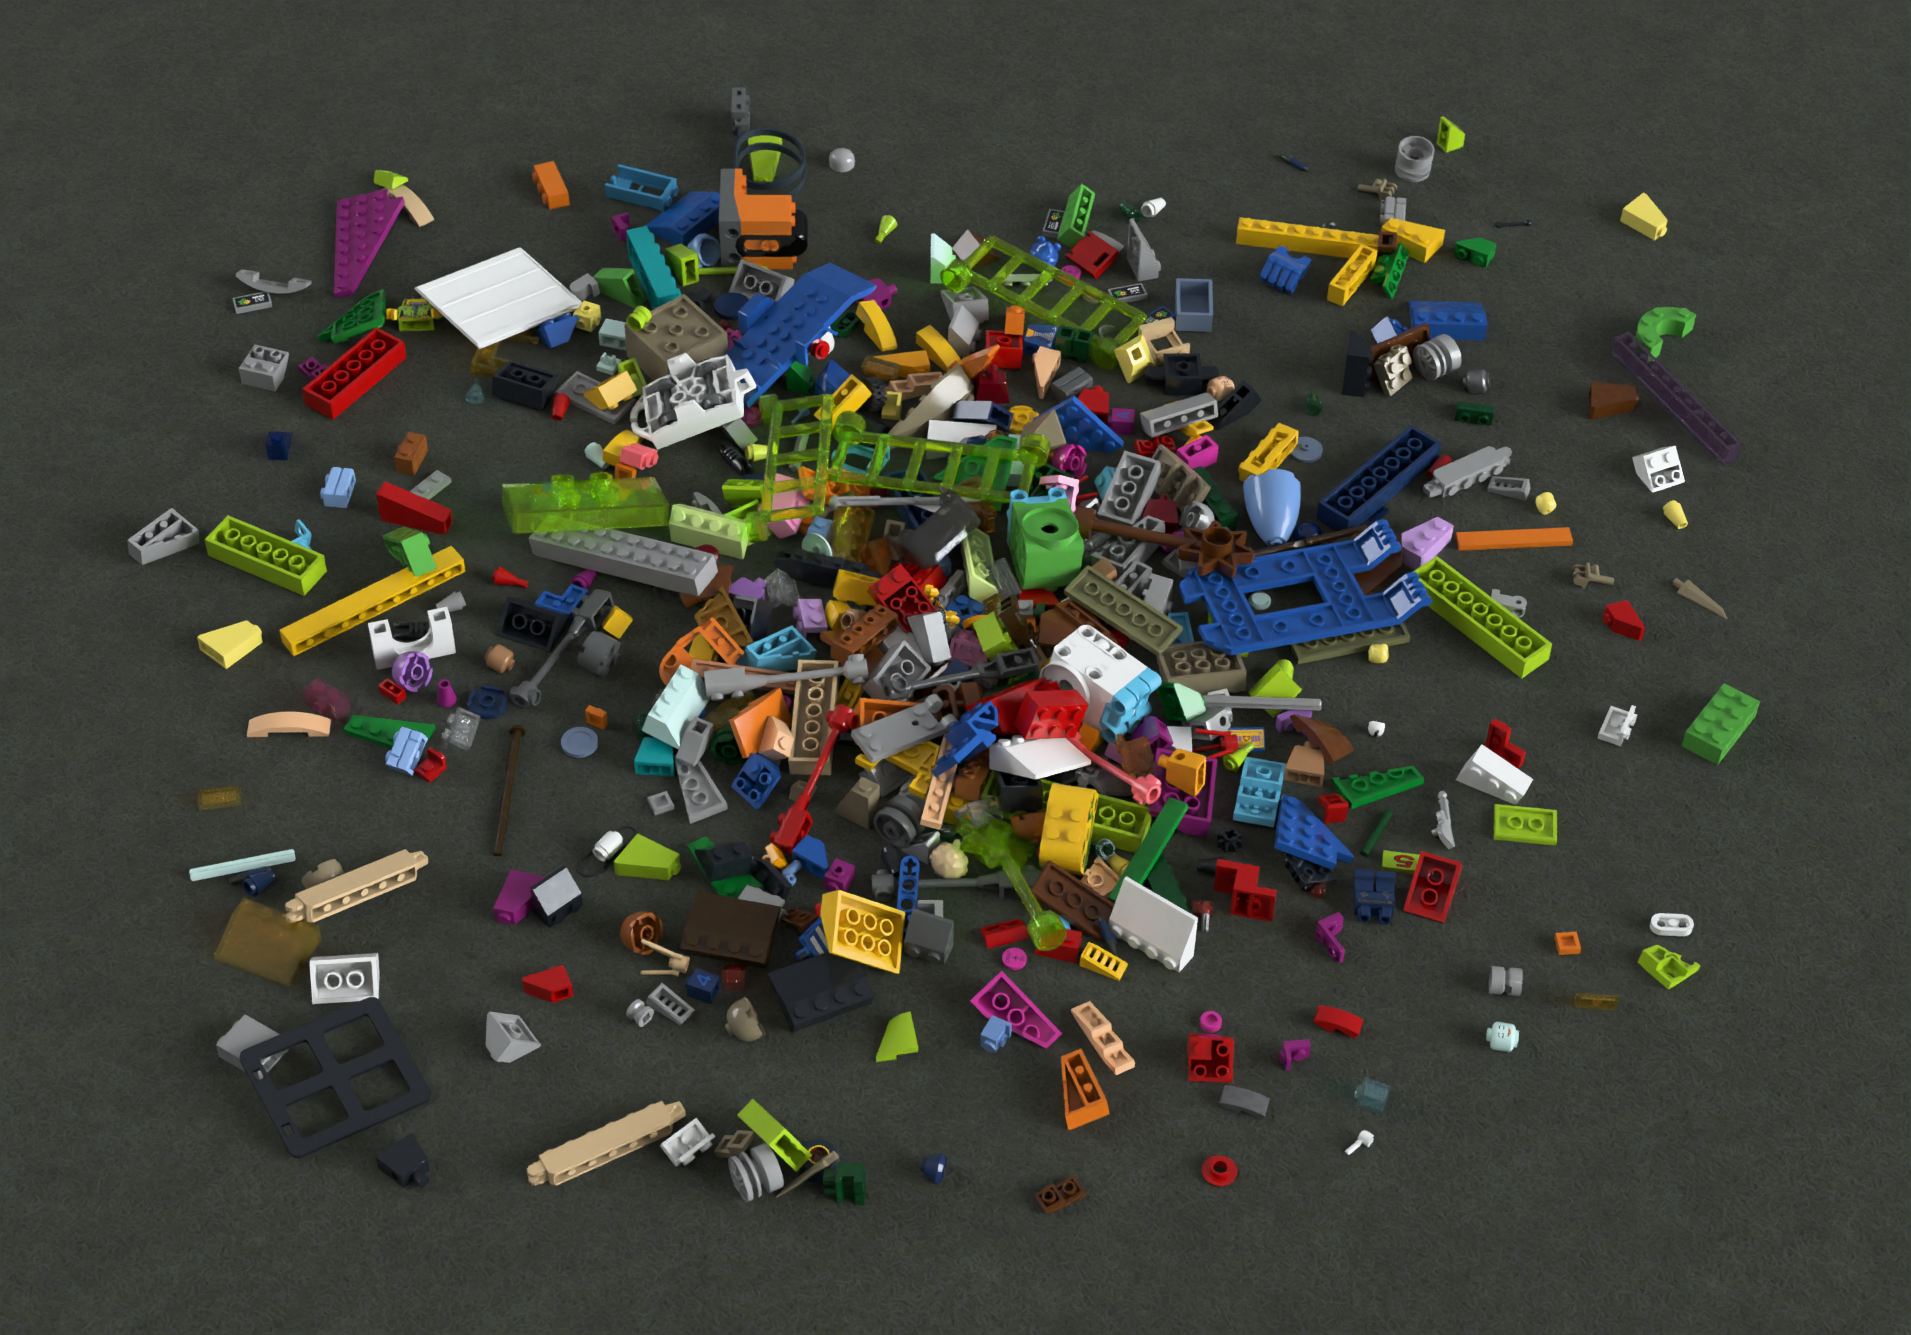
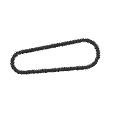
[576,826,638,877]

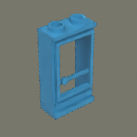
[605,164,678,212]

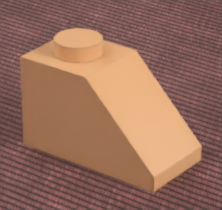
[758,715,794,761]

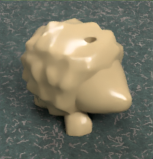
[929,839,968,879]

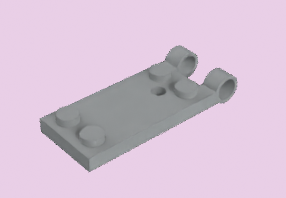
[851,694,957,763]

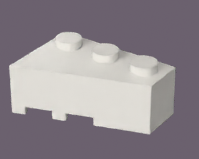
[1456,745,1533,805]

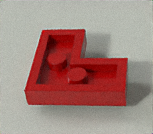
[1485,718,1526,769]

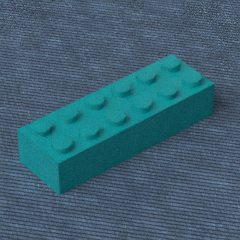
[626,226,681,310]

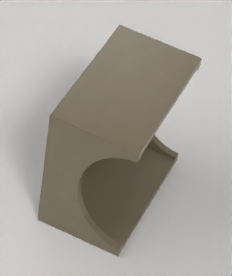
[624,294,728,381]

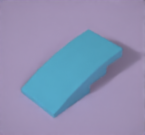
[1233,757,1286,827]

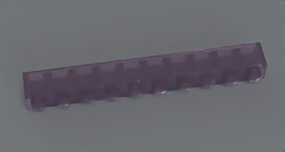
[1611,332,1742,466]

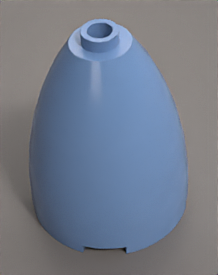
[1243,469,1301,547]

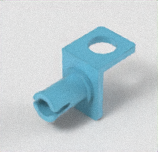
[291,519,312,550]

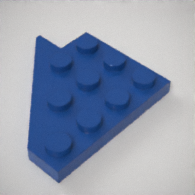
[1033,396,1124,453]
[1274,794,1354,870]

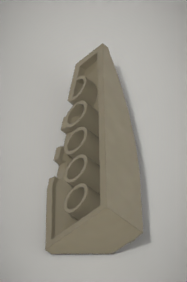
[886,364,975,450]

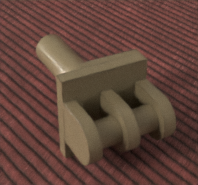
[1358,179,1397,202]
[1572,563,1614,589]

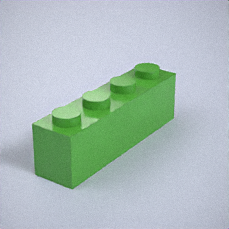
[1058,184,1095,249]

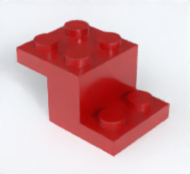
[1213,859,1277,922]

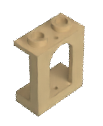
[1138,317,1190,366]

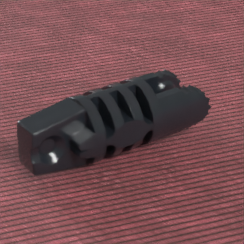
[718,441,754,475]
[394,621,430,640]

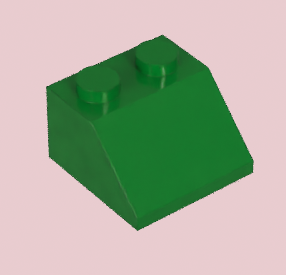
[1157,682,1207,722]

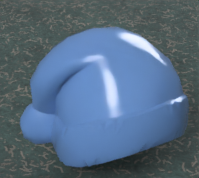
[687,234,721,268]

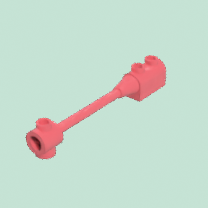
[1066,732,1162,805]

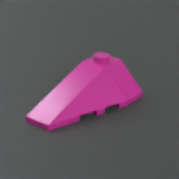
[970,971,1062,1049]

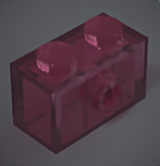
[304,678,351,722]

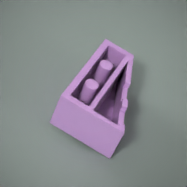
[1401,517,1454,570]

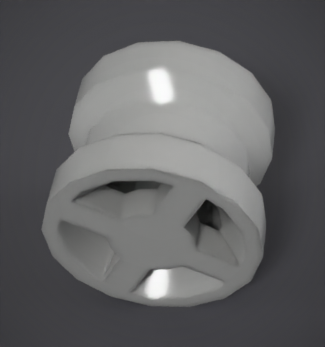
[626,999,654,1027]

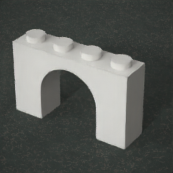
[368,607,456,670]

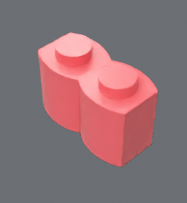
[619,443,658,470]

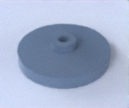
[1290,437,1323,463]
[561,727,598,758]

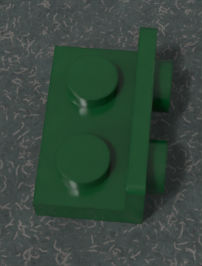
[1454,401,1494,426]

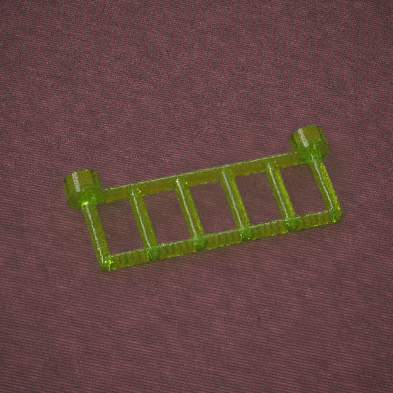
[940,235,1147,371]
[828,412,1051,503]

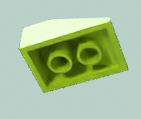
[722,479,766,507]

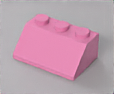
[756,473,811,539]

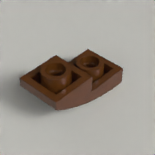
[1034,1175,1086,1214]

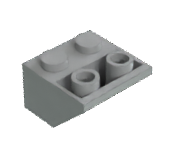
[239,345,289,391]

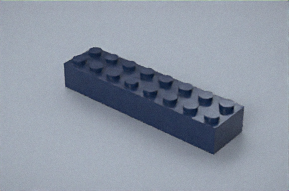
[1316,425,1441,531]

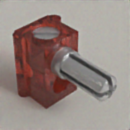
[1191,900,1213,932]

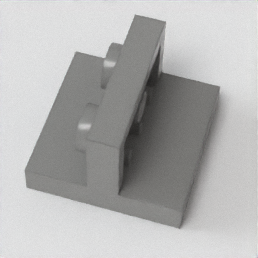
[859,759,910,797]

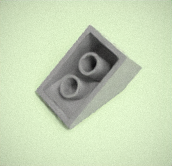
[1127,219,1161,281]
[940,286,989,324]

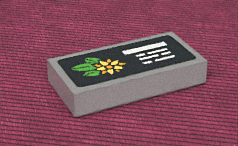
[1042,209,1065,238]
[1108,283,1147,305]
[233,292,272,314]

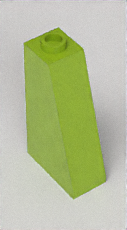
[747,135,782,182]
[737,1099,812,1172]

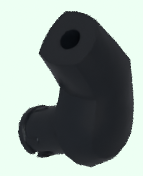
[690,287,712,312]

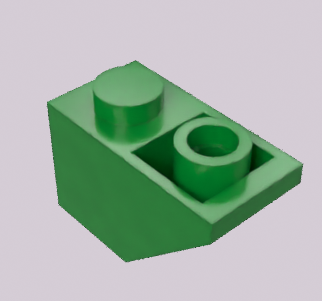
[1453,238,1497,268]

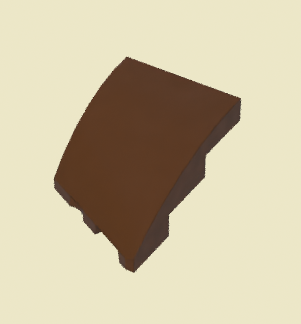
[679,565,735,608]
[1290,714,1354,764]

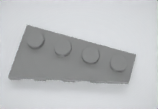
[674,754,728,824]

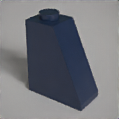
[953,401,1013,431]

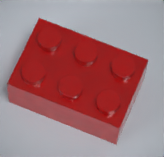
[1013,690,1089,739]

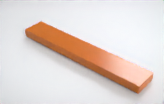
[1455,527,1573,551]

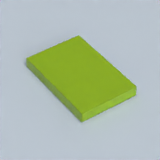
[1494,804,1557,846]

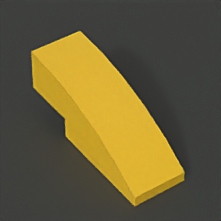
[856,300,898,351]
[916,325,961,372]
[602,430,644,466]

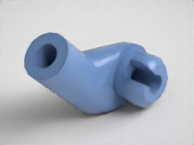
[781,860,802,886]

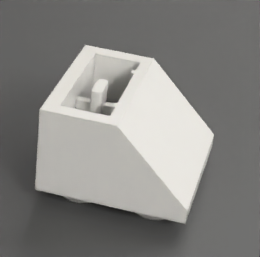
[1632,446,1685,493]

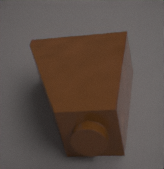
[1589,382,1639,420]

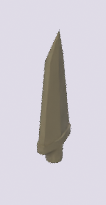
[1672,578,1727,619]
[776,1151,839,1198]

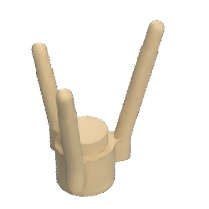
[640,939,690,977]

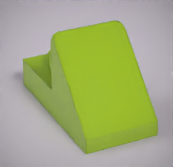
[617,357,647,398]

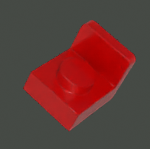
[414,747,447,783]

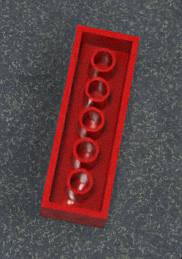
[302,327,407,420]

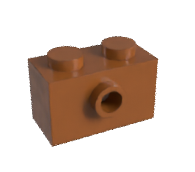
[394,432,428,476]

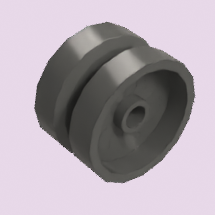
[874,795,927,849]

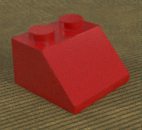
[985,330,1023,370]

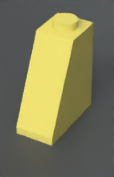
[1620,193,1667,240]
[197,620,263,669]

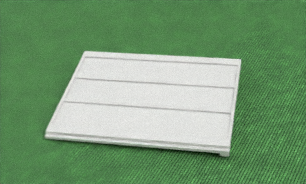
[415,247,582,349]

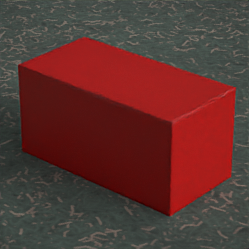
[378,678,406,705]

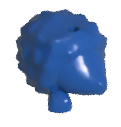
[1028,236,1061,273]

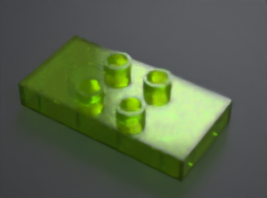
[502,472,669,533]

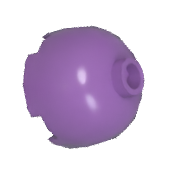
[392,651,433,692]

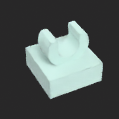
[596,352,621,375]

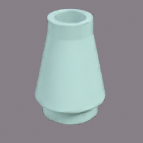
[584,442,610,469]

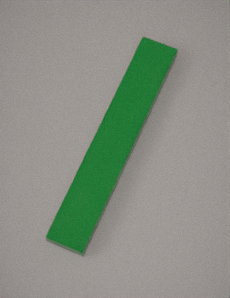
[1108,797,1189,903]

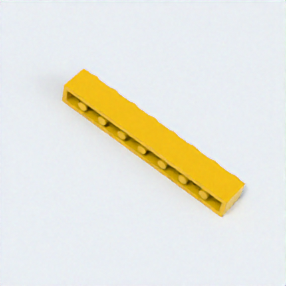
[1236,217,1379,259]

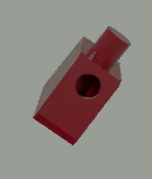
[974,365,1010,404]
[1142,494,1178,534]

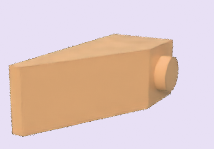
[1032,346,1061,399]

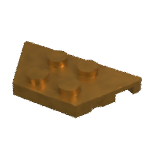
[694,587,754,649]

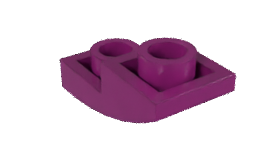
[298,357,328,380]

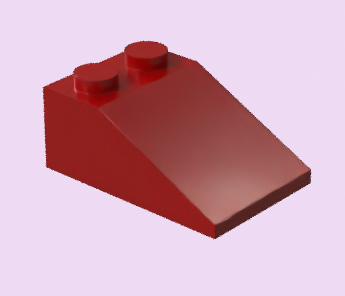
[1403,851,1462,923]

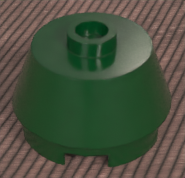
[710,724,744,765]

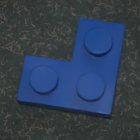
[535,584,589,621]

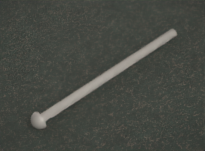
[829,495,981,510]

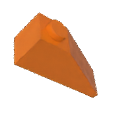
[1005,306,1025,335]

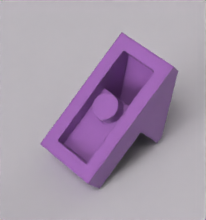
[1275,710,1312,737]

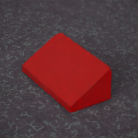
[980,918,1028,949]

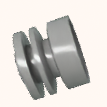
[1395,136,1435,182]
[1413,334,1462,381]
[728,1143,784,1202]

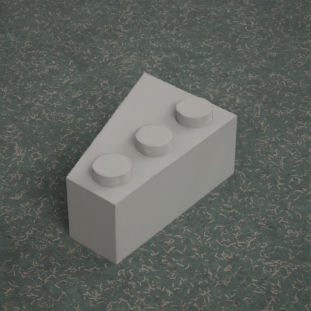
[127,508,200,565]
[1129,573,1174,640]

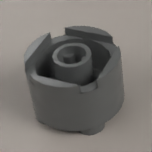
[577,631,621,678]

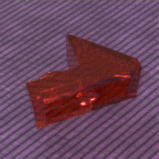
[722,964,747,992]

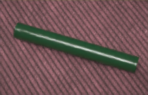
[1360,809,1393,857]

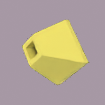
[1114,334,1156,383]

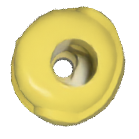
[1535,492,1557,515]
[1368,643,1389,664]

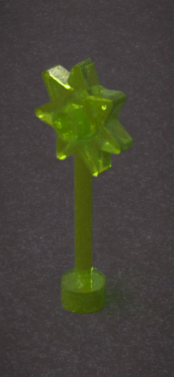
[955,811,1067,951]

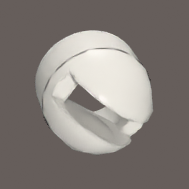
[1368,721,1385,737]

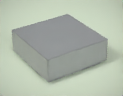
[647,791,674,815]

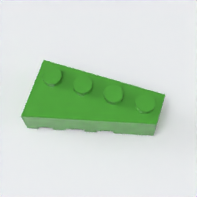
[382,526,437,577]

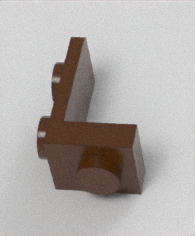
[780,908,819,935]

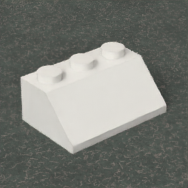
[310,953,379,1004]

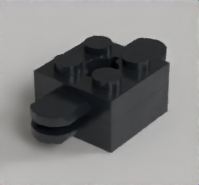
[1145,353,1219,395]

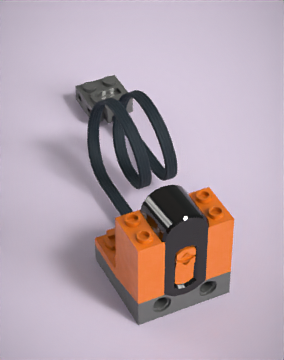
[719,88,808,269]

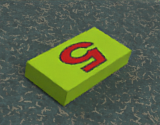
[1382,850,1420,874]

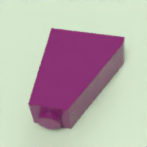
[493,869,545,925]

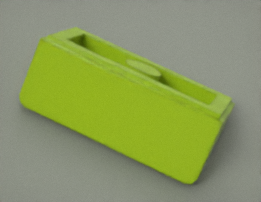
[373,170,408,189]

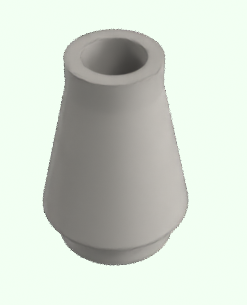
[436,591,466,612]

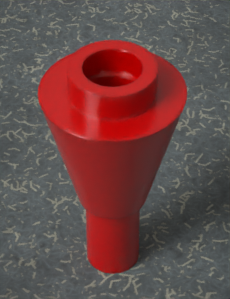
[492,566,529,589]

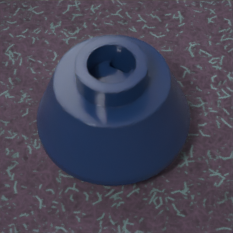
[921,1153,947,1184]

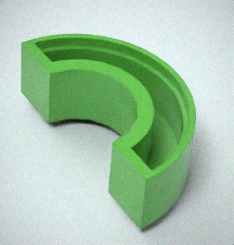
[1634,307,1696,363]

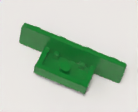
[1371,242,1409,299]

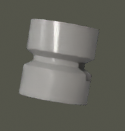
[1489,966,1523,996]

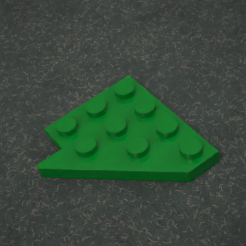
[318,289,386,344]
[934,435,1018,512]

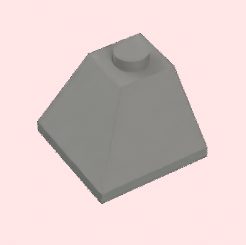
[486,1011,541,1063]

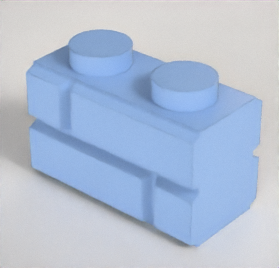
[320,467,356,508]
[385,727,428,776]

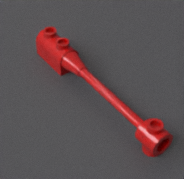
[770,705,858,856]

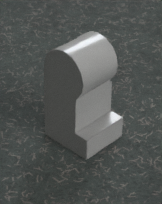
[1490,589,1527,618]

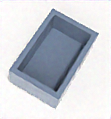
[1175,278,1213,332]

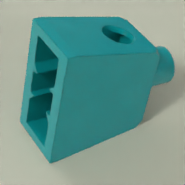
[634,737,674,777]

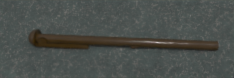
[1254,524,1368,557]
[493,725,525,856]

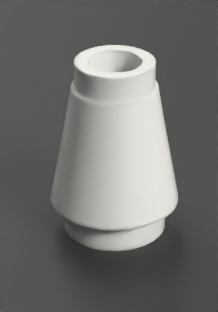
[1141,198,1166,218]

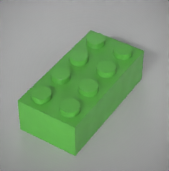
[1682,683,1760,765]

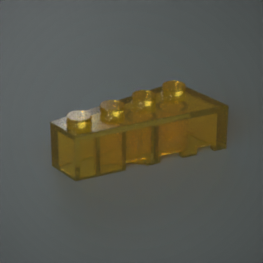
[831,489,876,563]

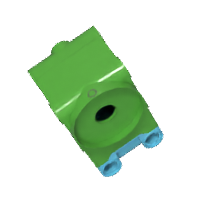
[1007,487,1084,592]

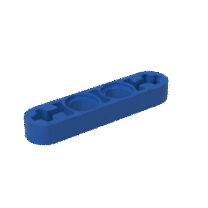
[897,855,920,935]

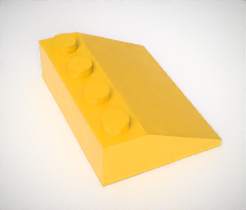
[820,890,905,974]

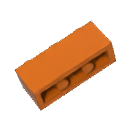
[532,161,570,210]

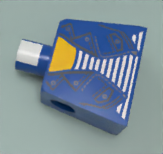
[1022,324,1058,356]

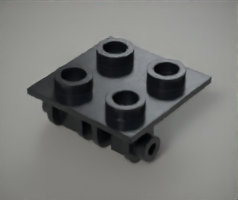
[1283,853,1337,892]

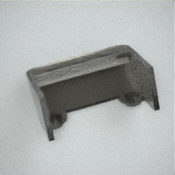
[885,486,981,570]

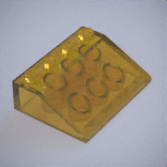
[213,898,322,987]

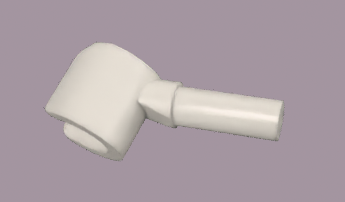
[1345,1130,1374,1155]

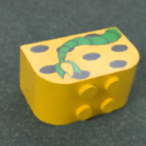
[1039,783,1099,876]

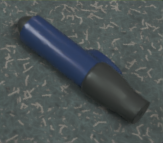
[1279,153,1308,172]
[229,866,271,885]
[1098,917,1118,956]

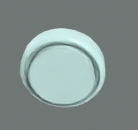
[1248,592,1271,610]

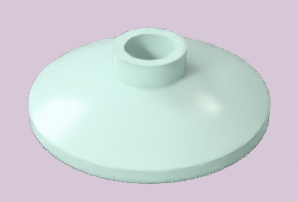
[802,533,832,556]

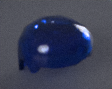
[1293,522,1322,549]

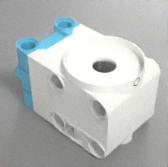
[1039,625,1162,743]

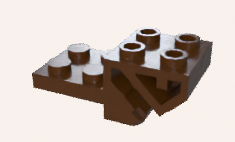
[915,682,984,722]

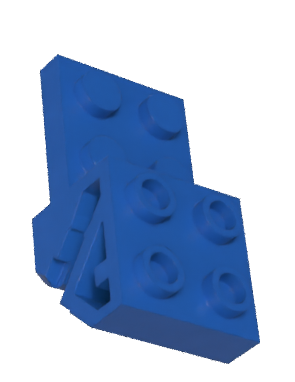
[931,701,998,777]

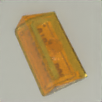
[862,356,900,383]
[197,785,241,810]
[1573,992,1620,1011]

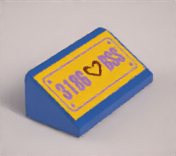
[1223,727,1265,752]

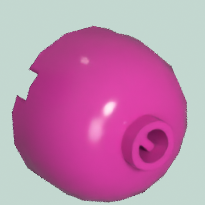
[1051,444,1087,479]

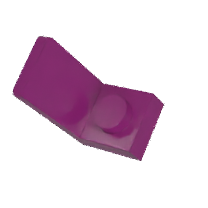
[1315,912,1345,963]

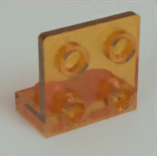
[1115,733,1155,779]

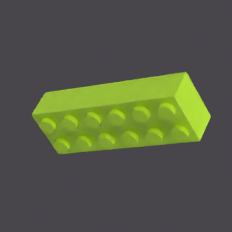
[205,515,327,596]

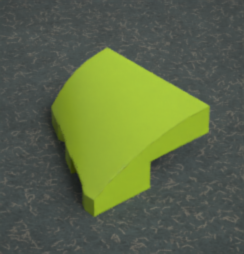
[1638,945,1700,989]
[876,1011,918,1062]

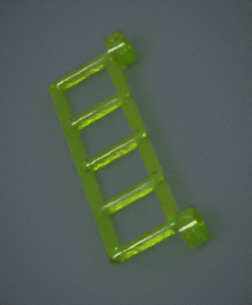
[746,393,834,543]

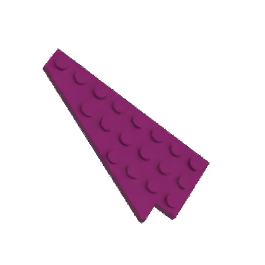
[334,189,405,298]

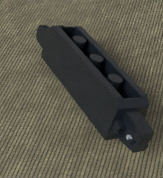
[774,548,882,588]

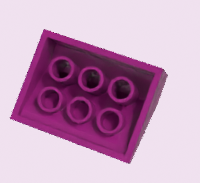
[1149,748,1217,838]

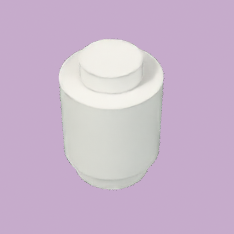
[593,831,624,862]

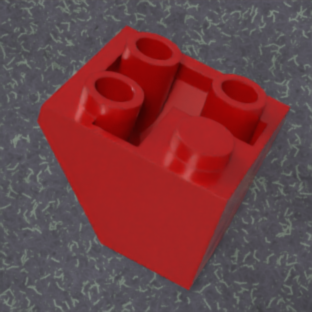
[1187,1033,1234,1082]

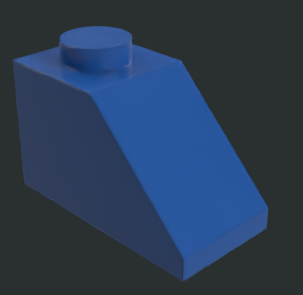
[792,834,829,880]

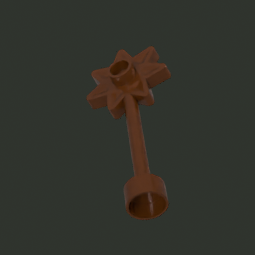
[1075,506,1255,578]

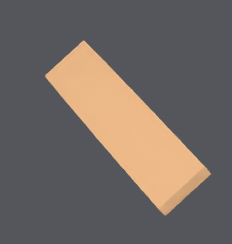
[884,372,943,401]
[1071,1001,1135,1075]

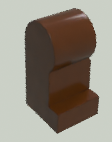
[1378,231,1397,256]

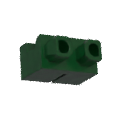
[1056,325,1094,363]
[823,1162,867,1205]

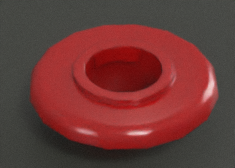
[1202,1155,1238,1187]

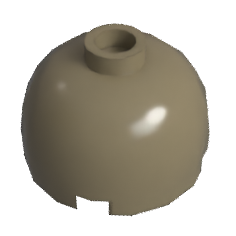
[301,859,345,889]
[725,997,765,1042]

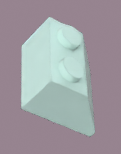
[930,234,956,284]

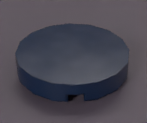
[714,292,749,320]
[467,686,508,719]

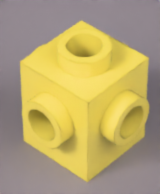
[573,301,601,332]

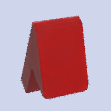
[1318,793,1349,824]

